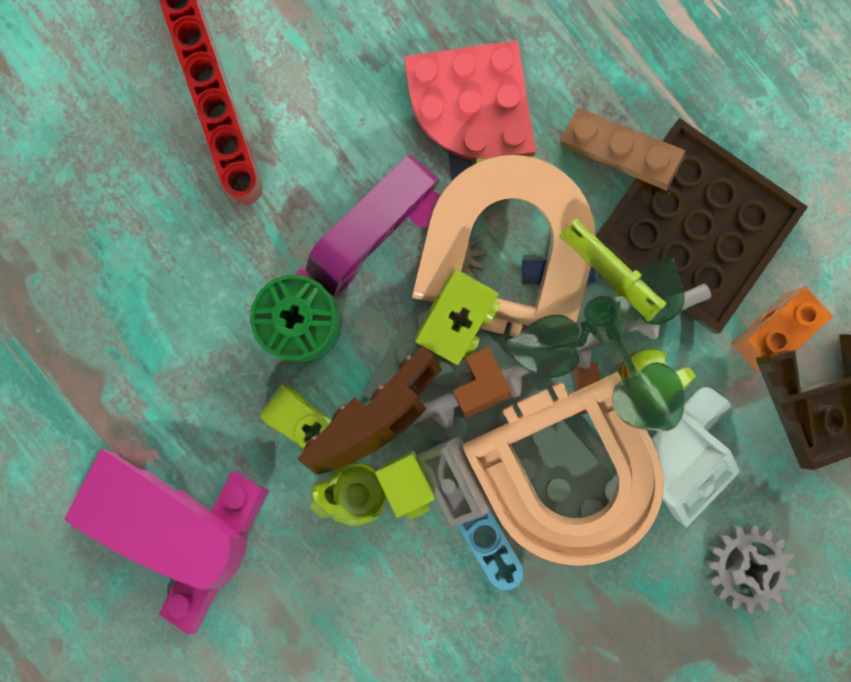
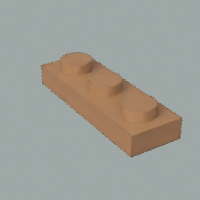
[560,108,685,190]

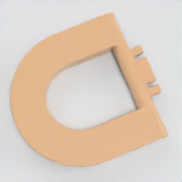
[411,155,596,338]
[463,372,664,566]

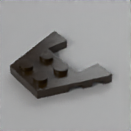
[756,331,851,470]

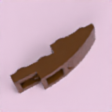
[297,346,442,475]

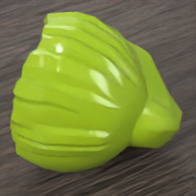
[309,462,387,526]

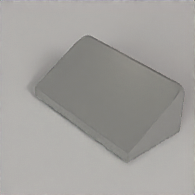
[416,435,493,528]

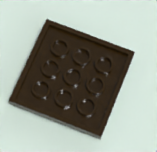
[596,118,808,335]

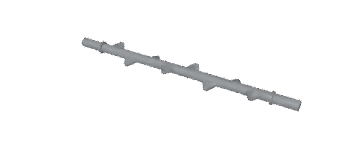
[409,284,711,428]

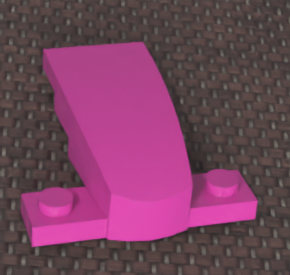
[64,449,270,635]

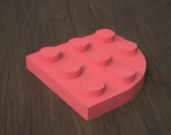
[404,40,536,162]

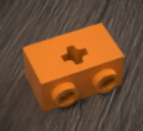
[731,287,833,372]

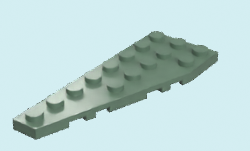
[362,300,647,558]

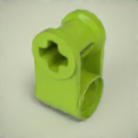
[258,383,332,449]

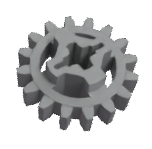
[703,523,796,613]

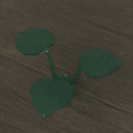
[506,256,685,431]

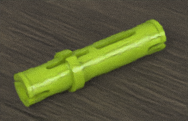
[559,218,667,322]

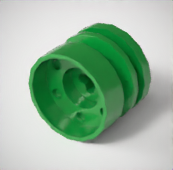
[250,275,342,363]

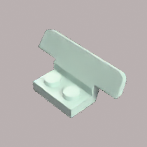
[604,387,740,528]

